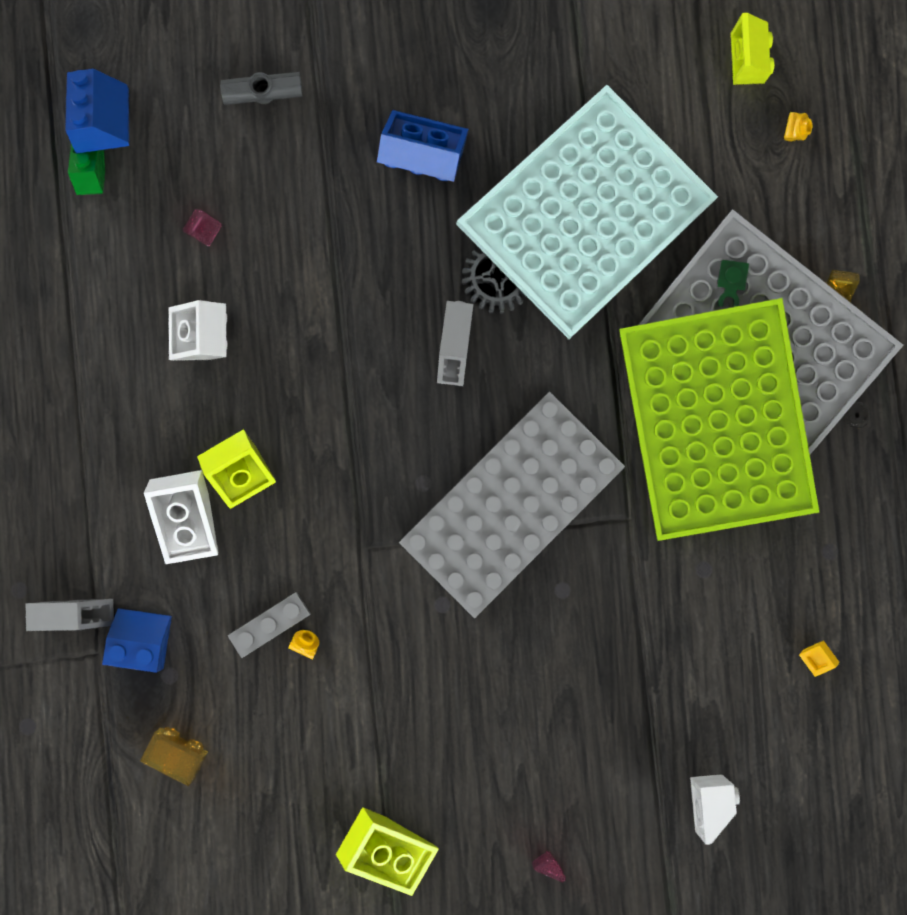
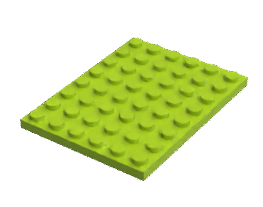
[619,298,820,541]

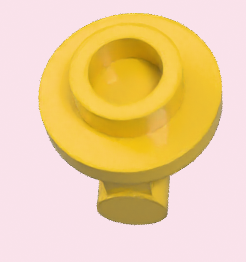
[784,112,812,141]
[288,630,319,660]

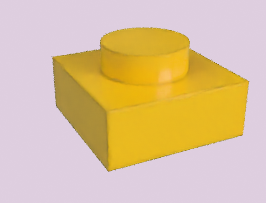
[799,640,840,677]

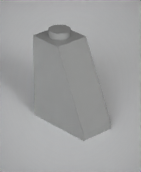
[437,301,473,386]
[26,599,114,631]

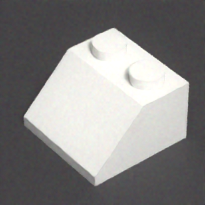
[169,300,228,360]
[690,775,740,844]

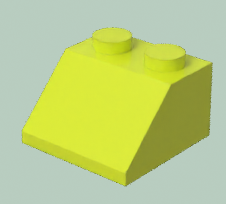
[731,13,774,85]
[197,429,276,509]

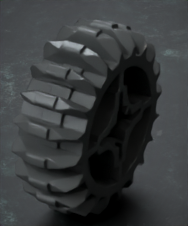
[462,250,527,314]

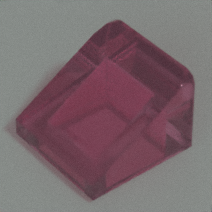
[183,209,223,247]
[532,851,566,883]

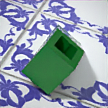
[68,144,105,195]

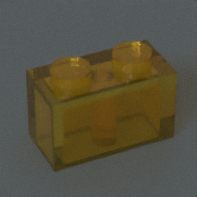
[140,727,208,786]

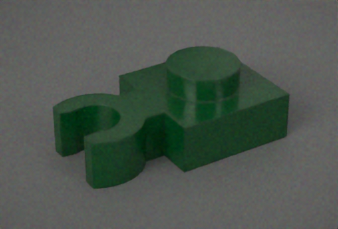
[717,260,749,307]

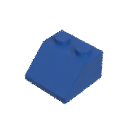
[102,608,172,673]

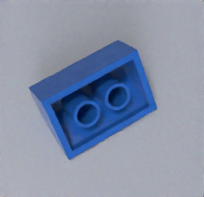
[65,69,129,154]
[377,110,468,182]

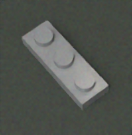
[228,592,311,658]

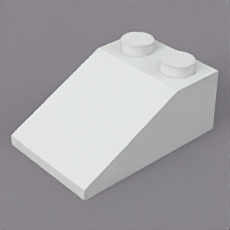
[144,470,218,564]

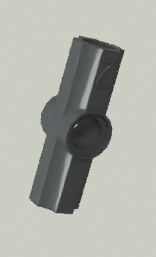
[220,72,303,105]

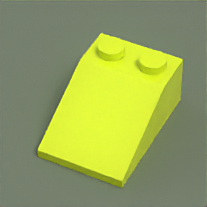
[336,807,439,896]

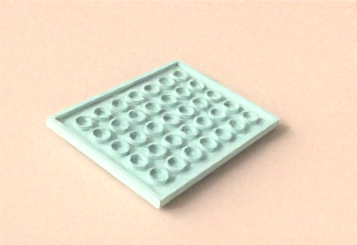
[456,85,718,339]

